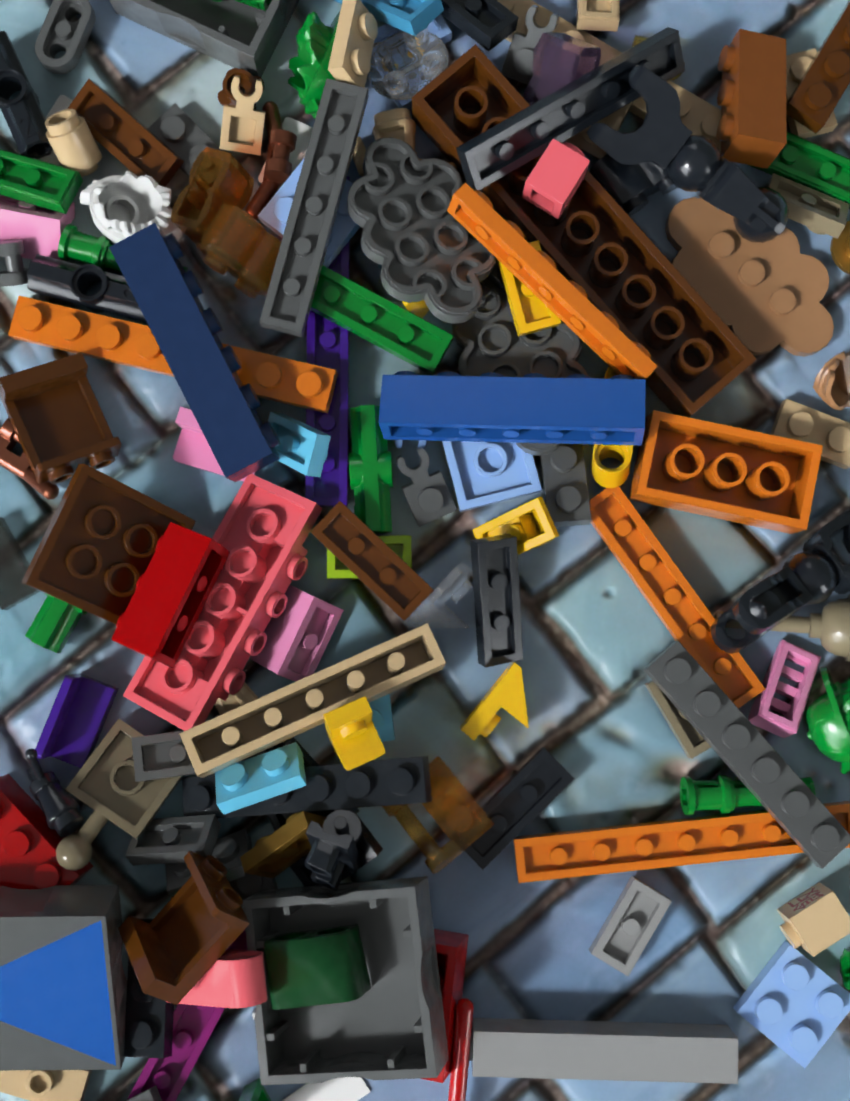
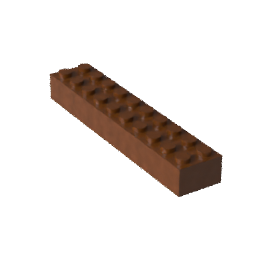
[412,44,757,417]

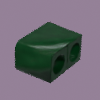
[264,924,371,1010]

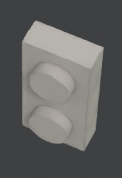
[589,876,672,976]

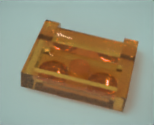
[381,756,495,874]

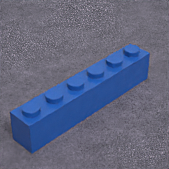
[378,371,646,446]

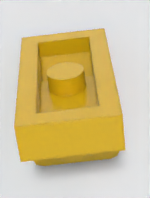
[472,496,559,555]
[460,662,529,741]
[323,696,385,771]

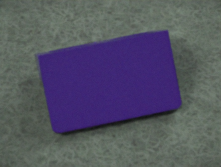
[35,673,119,768]

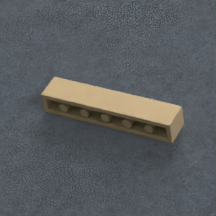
[179,623,446,778]

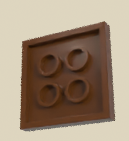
[21,463,196,625]

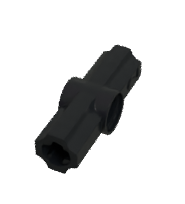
[0,31,53,159]
[27,254,146,321]

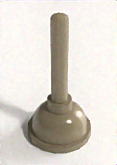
[714,594,850,662]

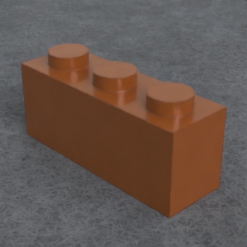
[716,29,787,169]

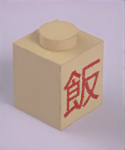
[777,882,850,957]

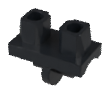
[305,809,362,891]

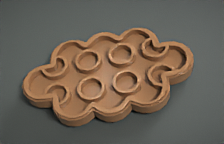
[665,197,834,357]

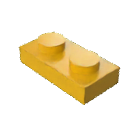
[497,240,561,337]

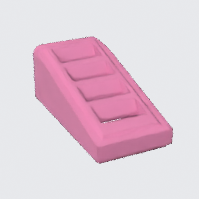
[748,640,821,738]

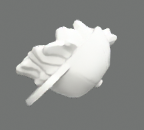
[79,171,184,244]

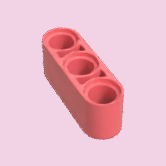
[166,949,268,1008]

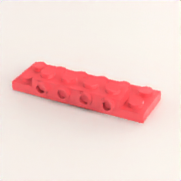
[123,474,322,731]

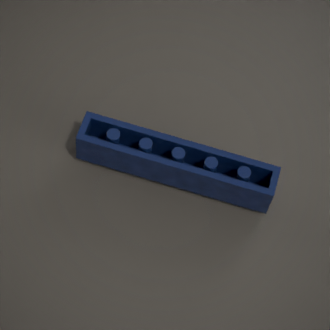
[109,223,281,482]

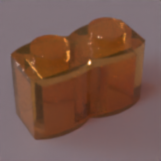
[171,147,254,252]
[196,204,281,299]

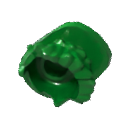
[288,12,340,119]
[806,666,850,774]

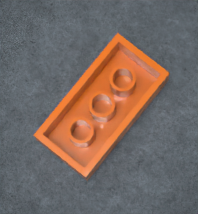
[628,410,823,534]

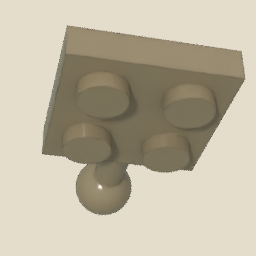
[56,718,183,870]

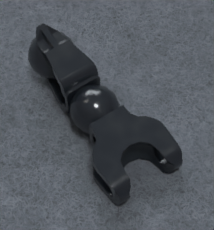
[586,65,789,243]
[711,510,850,654]

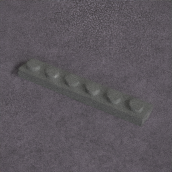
[259,78,369,337]
[643,641,850,869]

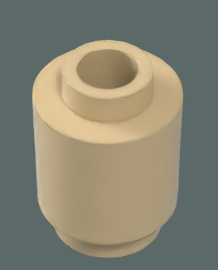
[45,109,102,177]

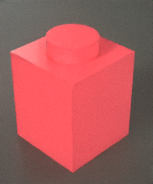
[522,138,590,219]

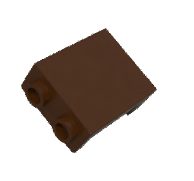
[0,352,122,484]
[118,851,250,1005]

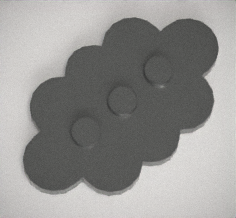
[347,137,496,324]
[452,261,588,456]

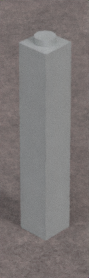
[469,1018,738,1084]

